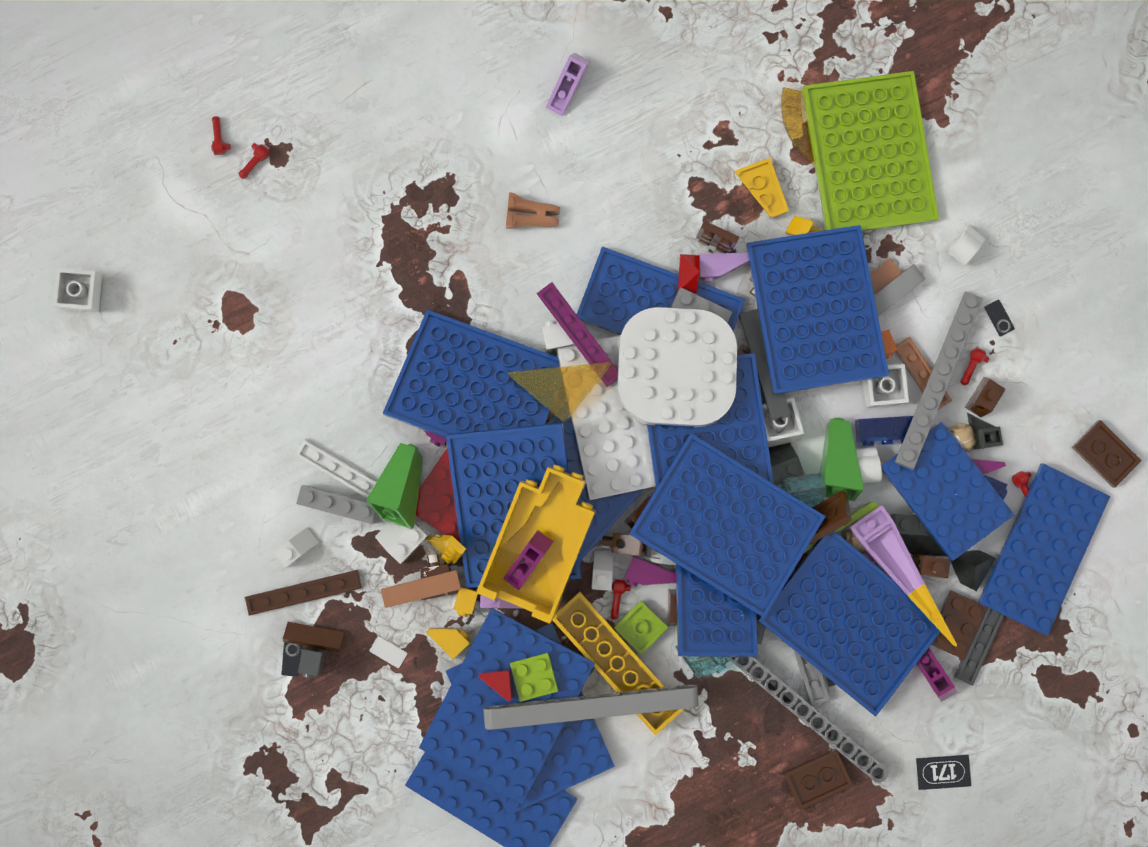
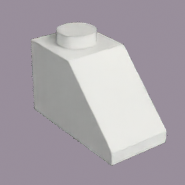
[274,528,320,568]
[591,550,614,591]

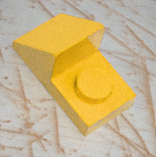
[785,216,824,236]

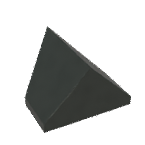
[967,413,1003,450]
[950,550,996,592]

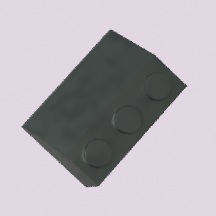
[769,443,805,485]
[891,514,947,556]

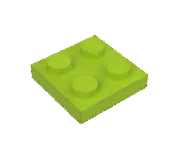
[614,600,668,655]
[510,652,559,702]

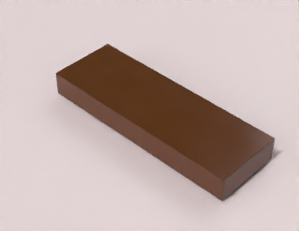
[283,622,345,652]

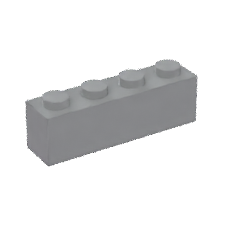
[296,485,377,524]

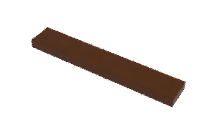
[245,570,362,616]

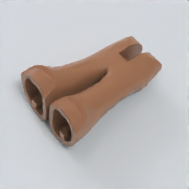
[506,192,560,229]

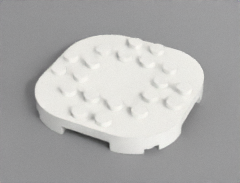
[617,307,737,428]

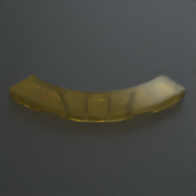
[781,87,815,166]

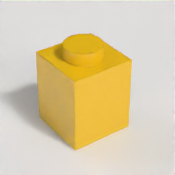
[453,586,478,617]

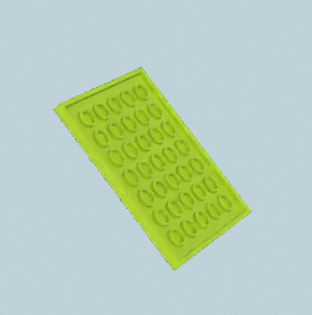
[802,71,939,231]

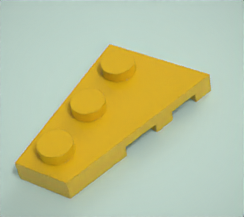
[734,158,789,218]
[425,534,466,565]

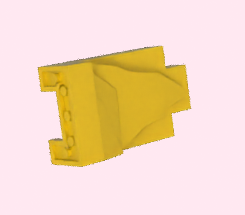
[476,464,596,624]

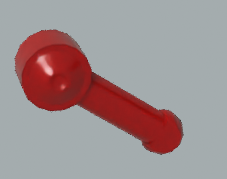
[211,116,231,155]
[238,143,270,179]
[960,347,990,386]
[1012,471,1032,497]
[610,579,631,620]

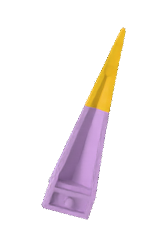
[849,505,957,647]

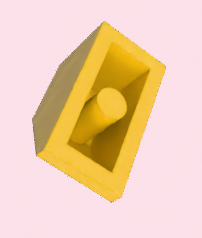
[426,627,471,659]

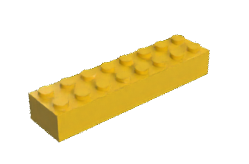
[553,591,684,736]

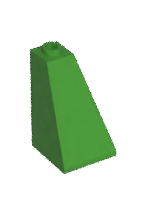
[817,418,864,501]
[366,443,423,529]

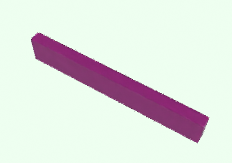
[536,282,618,387]

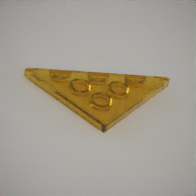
[508,362,612,422]

